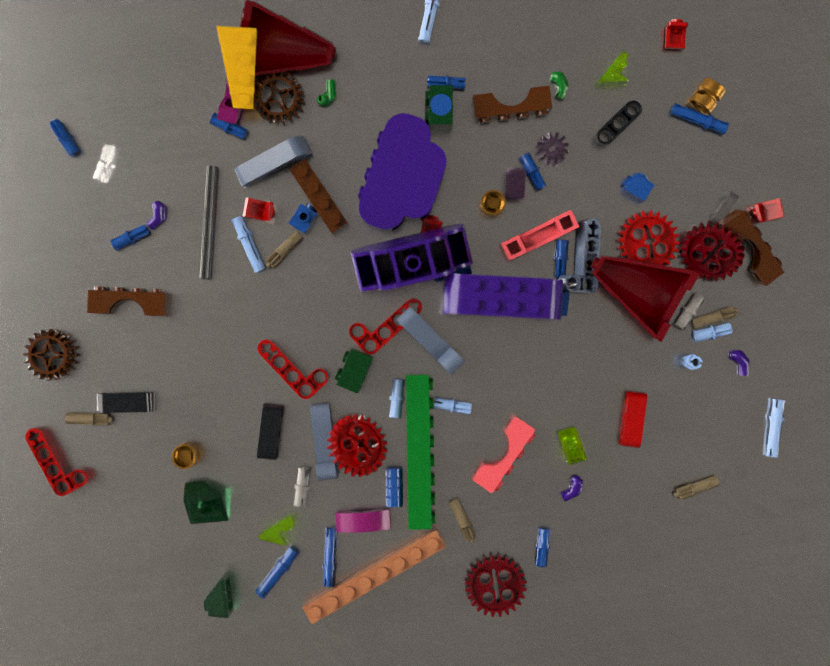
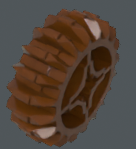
[254,72,305,124]
[23,329,77,381]

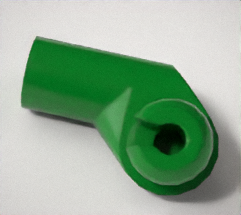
[551,71,569,100]
[317,79,336,106]

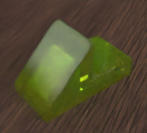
[596,51,629,86]
[558,427,587,465]
[258,514,296,546]

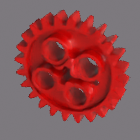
[617,210,681,266]
[327,414,387,477]

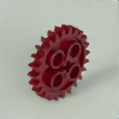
[680,221,745,282]
[465,554,527,617]

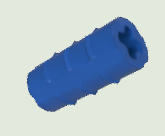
[385,467,403,507]

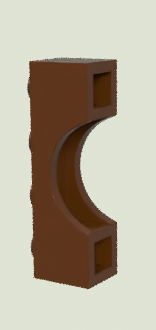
[472,85,552,123]
[289,159,349,235]
[719,209,784,286]
[87,286,169,316]

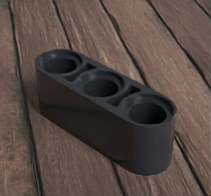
[594,100,642,147]
[97,392,153,413]
[257,403,283,460]

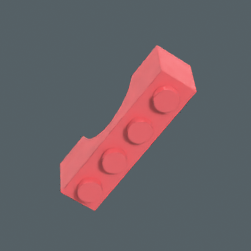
[500,210,579,262]
[472,416,536,493]

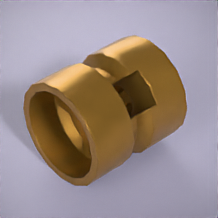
[690,78,726,115]
[480,190,506,217]
[172,442,201,469]

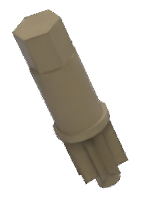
[265,230,303,268]
[691,306,738,329]
[65,412,112,426]
[674,475,720,500]
[449,498,476,543]

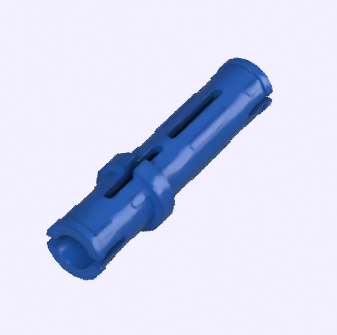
[670,103,729,135]
[322,528,337,587]
[255,546,300,599]

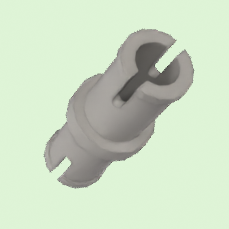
[674,293,705,331]
[294,467,310,507]

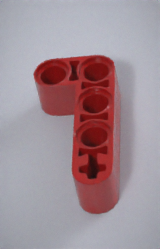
[349,298,422,354]
[257,340,330,399]
[25,427,92,496]

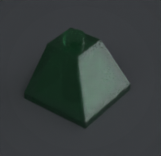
[183,481,229,524]
[204,572,234,618]

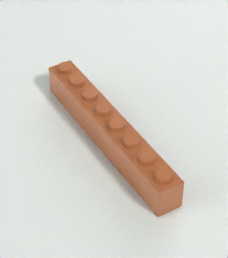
[302,527,446,624]

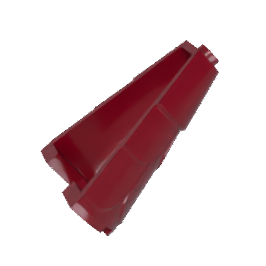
[240,0,336,76]
[591,255,700,342]

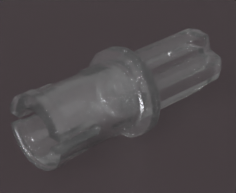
[93,143,116,182]

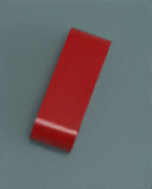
[620,391,647,448]

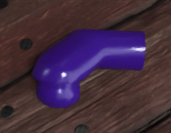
[146,201,166,230]
[730,350,750,376]
[561,475,584,502]

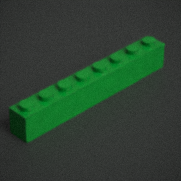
[406,374,435,530]

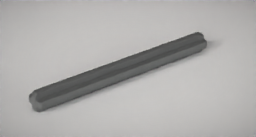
[200,165,218,280]

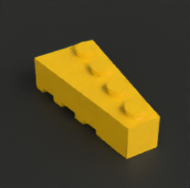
[216,25,257,109]

